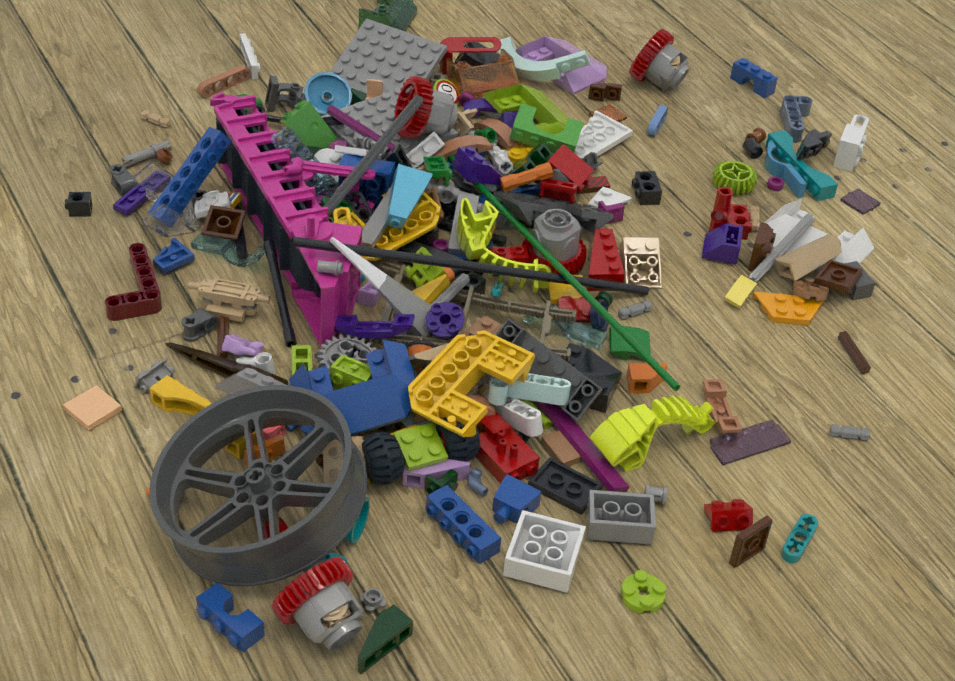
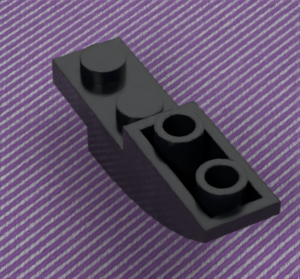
[796,129,832,161]

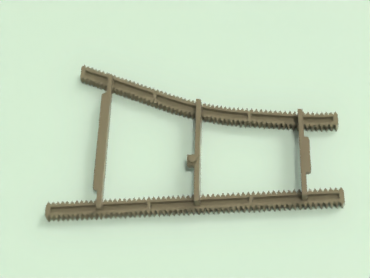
[338,259,577,362]

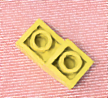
[724,275,757,309]

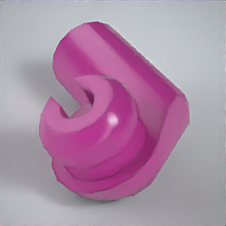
[283,157,304,175]

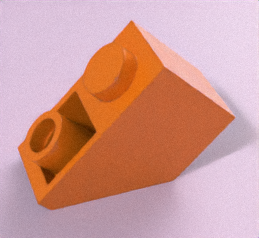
[626,363,667,393]

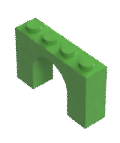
[509,103,583,153]

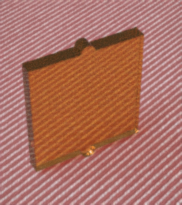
[589,104,627,122]

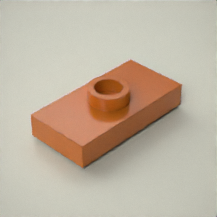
[244,434,285,468]

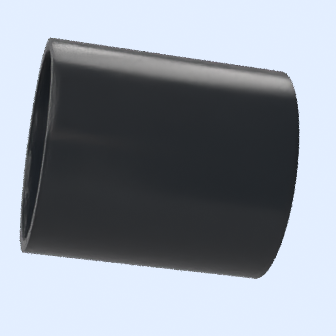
[742,138,763,159]

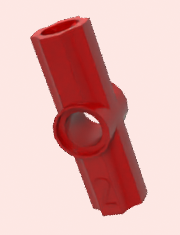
[709,187,733,232]

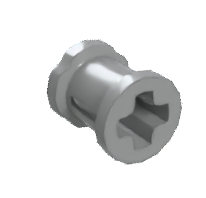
[644,484,667,505]

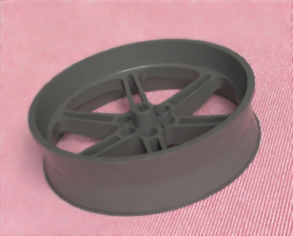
[150,385,367,586]

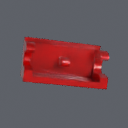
[539,178,578,204]

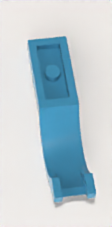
[765,141,807,198]

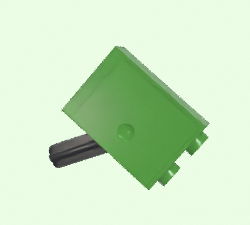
[279,100,343,148]

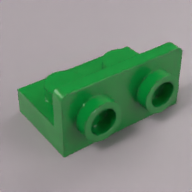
[423,156,452,186]

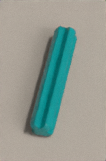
[490,281,504,298]

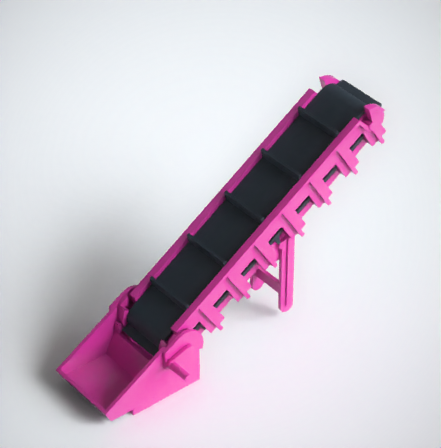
[210,92,375,348]

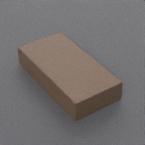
[541,430,581,467]

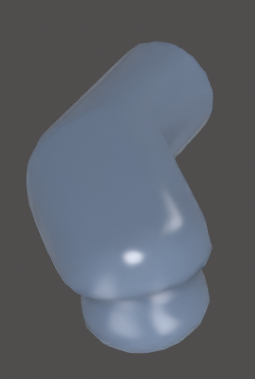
[468,468,489,497]

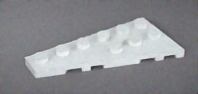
[574,110,633,158]

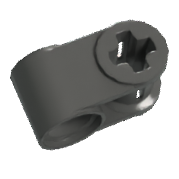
[109,164,137,195]
[181,308,218,342]

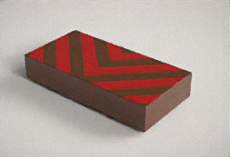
[579,176,611,194]

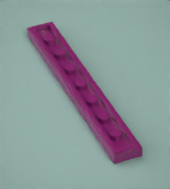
[535,401,630,492]

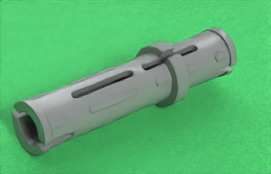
[121,140,172,168]

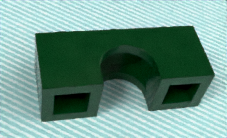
[510,142,553,188]

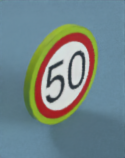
[433,79,460,105]

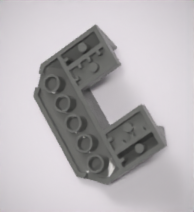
[497,192,614,233]

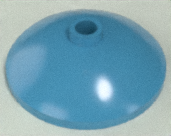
[304,72,352,116]

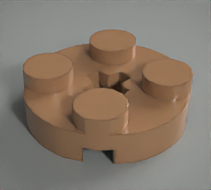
[792,278,829,301]

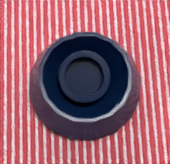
[590,300,609,332]

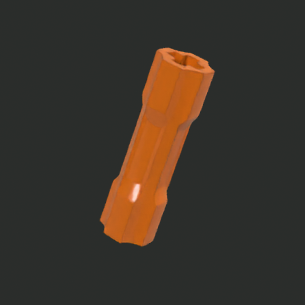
[500,162,553,192]

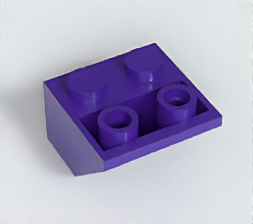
[701,223,743,264]

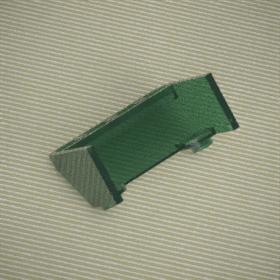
[358,0,417,32]

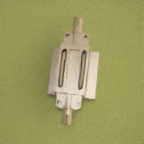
[188,278,271,322]

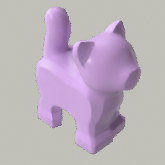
[221,334,264,357]

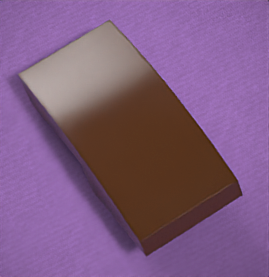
[588,83,622,102]

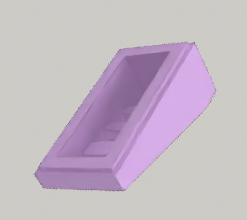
[357,282,382,307]

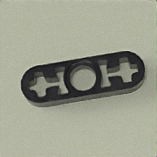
[348,191,373,223]

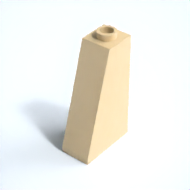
[774,234,842,281]

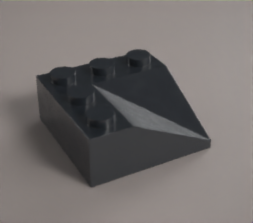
[566,343,622,413]

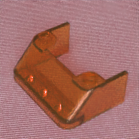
[447,49,519,98]

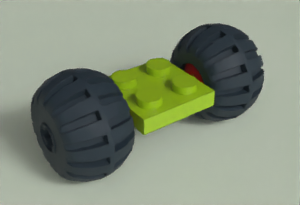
[362,417,480,485]

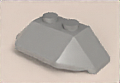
[216,368,287,395]

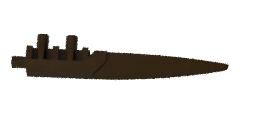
[165,342,288,385]

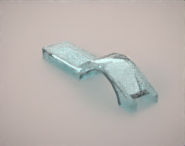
[190,233,265,267]
[522,305,607,350]

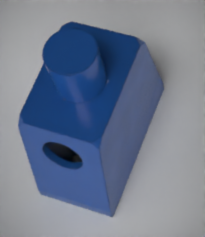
[492,474,542,524]

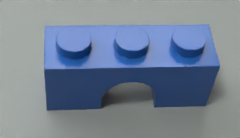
[730,58,778,98]
[196,582,265,652]

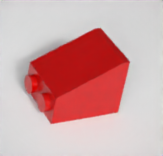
[534,144,594,194]

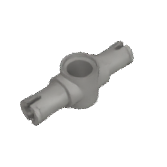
[425,182,474,203]

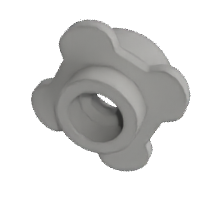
[360,588,387,612]

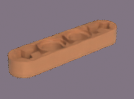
[197,65,251,98]

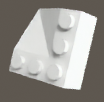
[503,510,586,593]

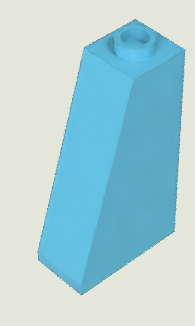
[385,164,432,229]

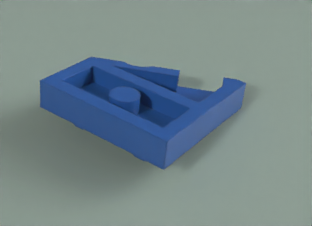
[153,238,195,274]

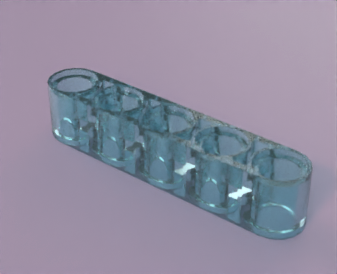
[271,127,338,196]

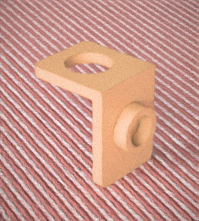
[365,79,383,100]

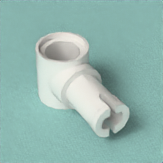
[236,352,276,375]

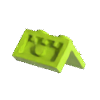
[329,354,373,391]

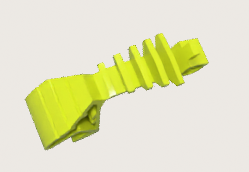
[456,198,551,293]
[590,395,716,472]

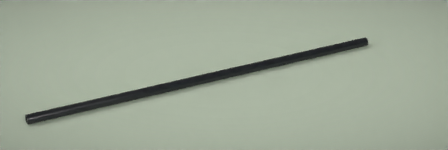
[291,236,649,295]

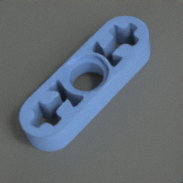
[647,105,668,136]

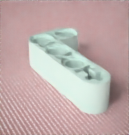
[488,373,571,405]

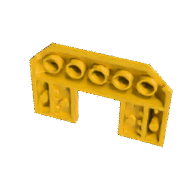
[334,192,441,261]
[408,330,535,437]

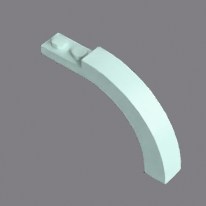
[499,37,590,81]

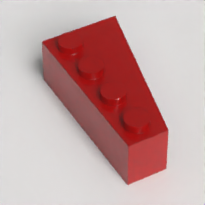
[587,228,625,291]

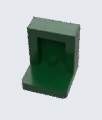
[425,469,458,494]

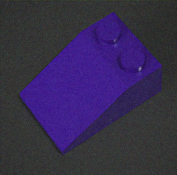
[452,146,503,185]

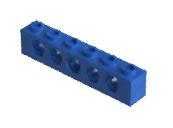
[148,127,232,227]

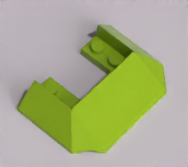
[483,84,568,134]

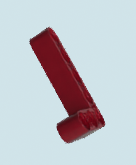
[105,243,162,321]

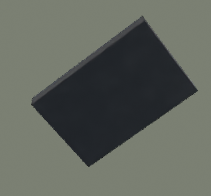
[528,457,603,515]

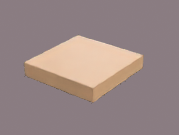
[63,385,122,431]

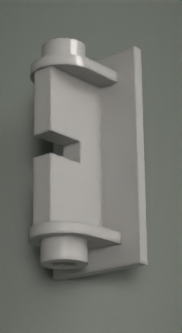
[134,357,175,393]

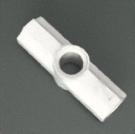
[488,146,513,174]

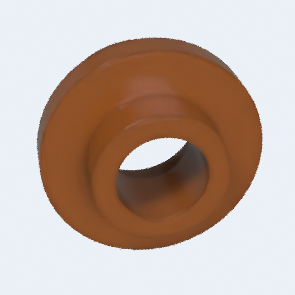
[156,148,173,164]

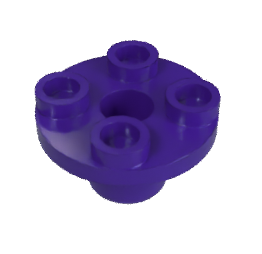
[426,302,465,339]

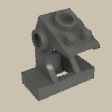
[265,75,305,112]

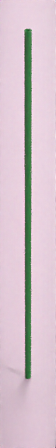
[447,155,681,391]

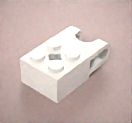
[833,114,869,172]

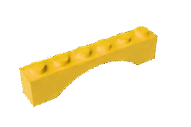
[149,375,257,459]

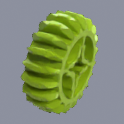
[712,160,757,196]

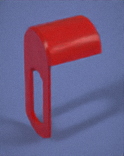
[439,37,502,78]

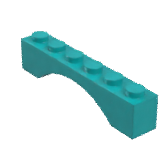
[765,130,838,201]

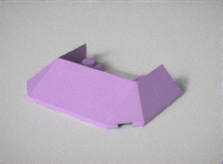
[516,36,607,95]

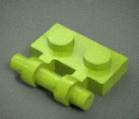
[404,247,446,288]

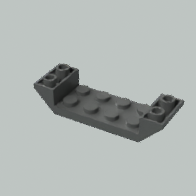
[496,318,603,421]

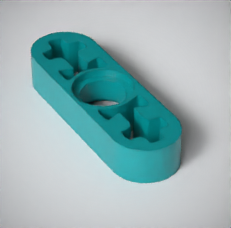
[781,514,818,563]

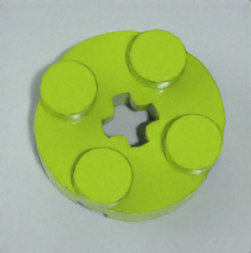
[621,570,666,614]

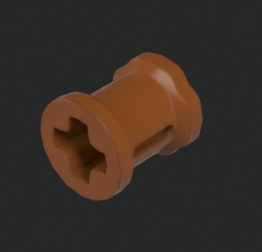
[745,127,766,143]

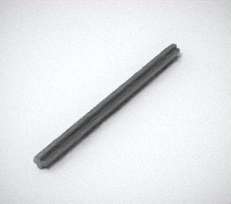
[323,95,423,216]

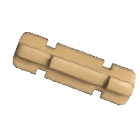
[141,110,171,128]
[749,206,759,232]

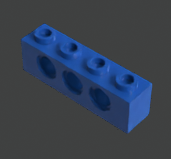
[425,485,501,564]

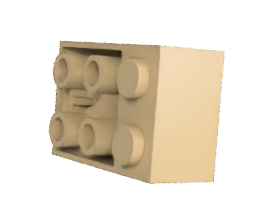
[620,237,662,288]

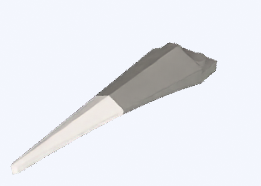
[329,237,443,339]

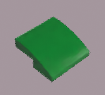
[609,326,651,361]

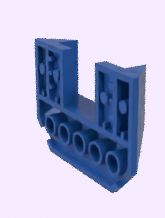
[289,340,415,436]

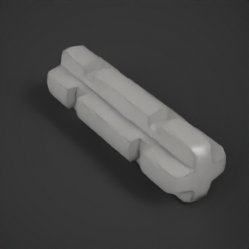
[618,300,652,319]
[830,424,870,441]

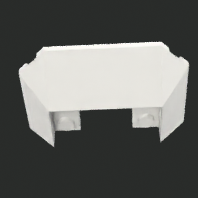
[758,199,874,272]

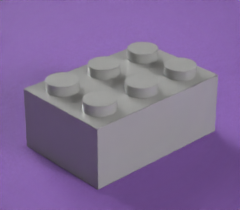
[587,490,656,544]

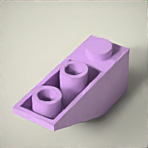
[403,459,470,489]

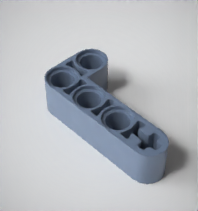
[780,95,812,143]

